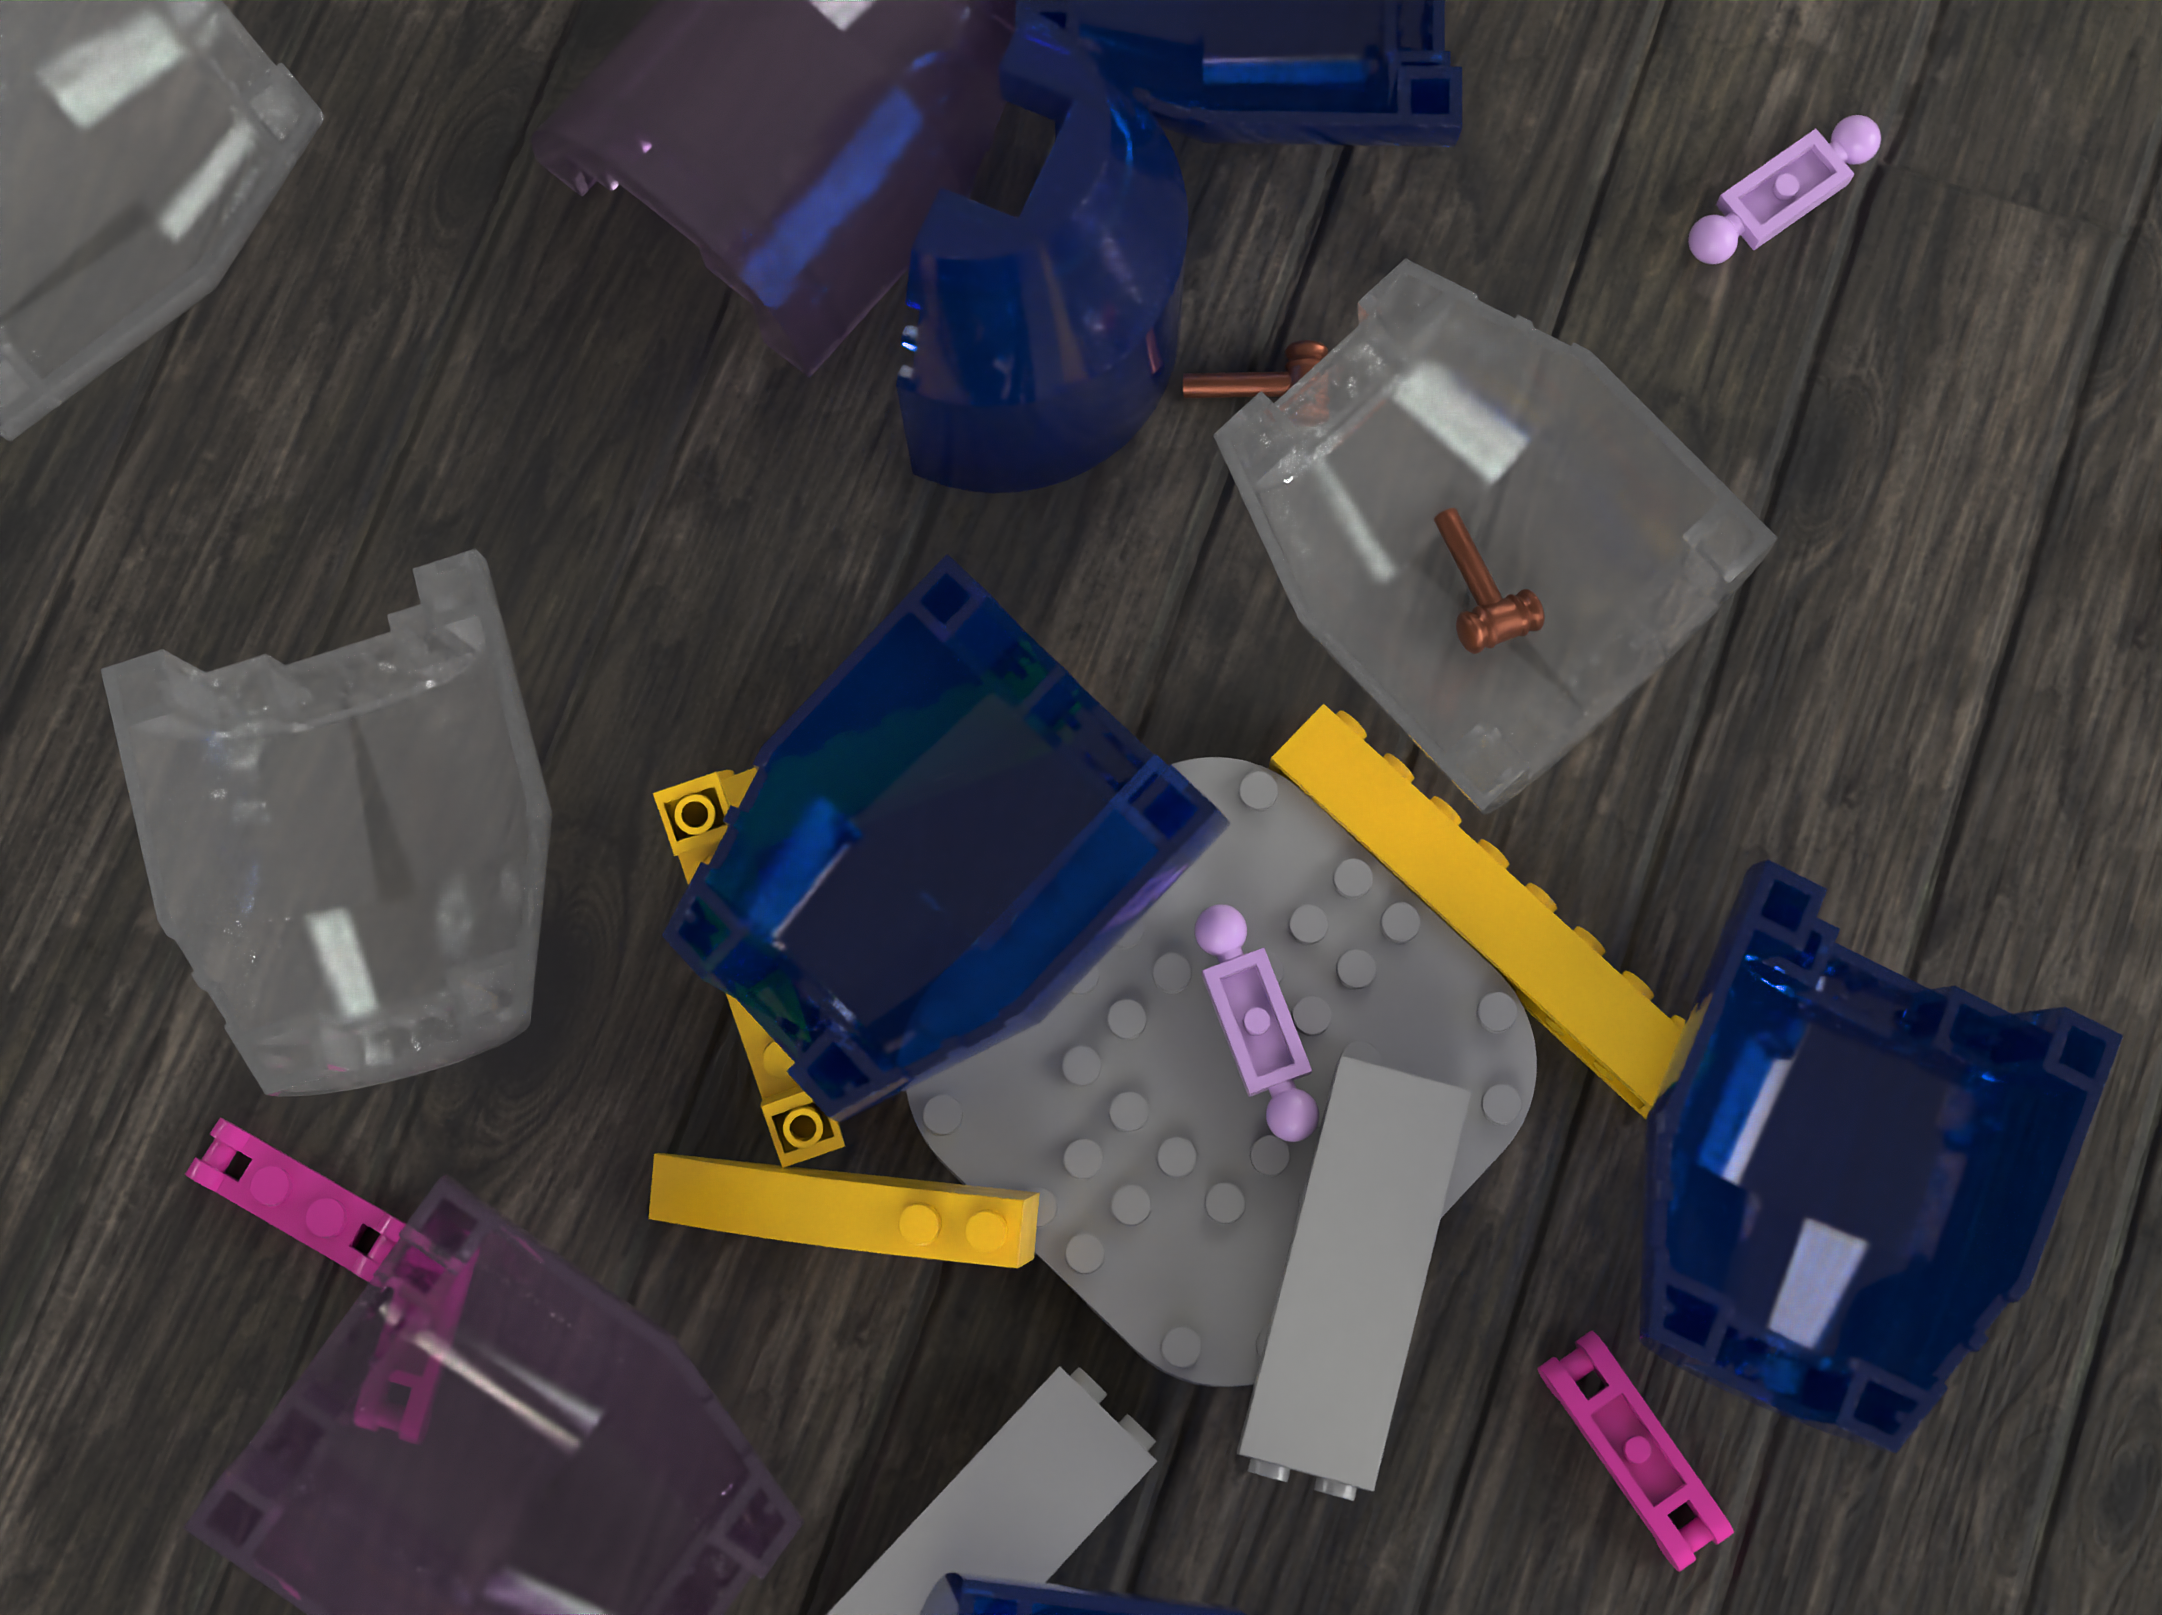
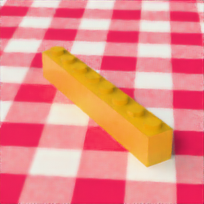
[1268,704,1710,1120]

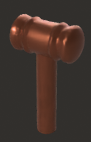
[1183,340,1329,427]
[1434,508,1545,654]

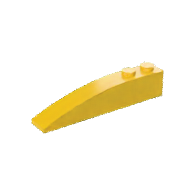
[649,1153,1039,1268]

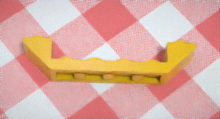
[653,771,845,1168]

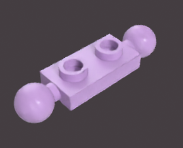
[1688,115,1881,264]
[1195,904,1319,1142]

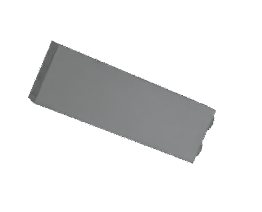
[1236,1056,1472,1501]
[826,1366,1157,1615]

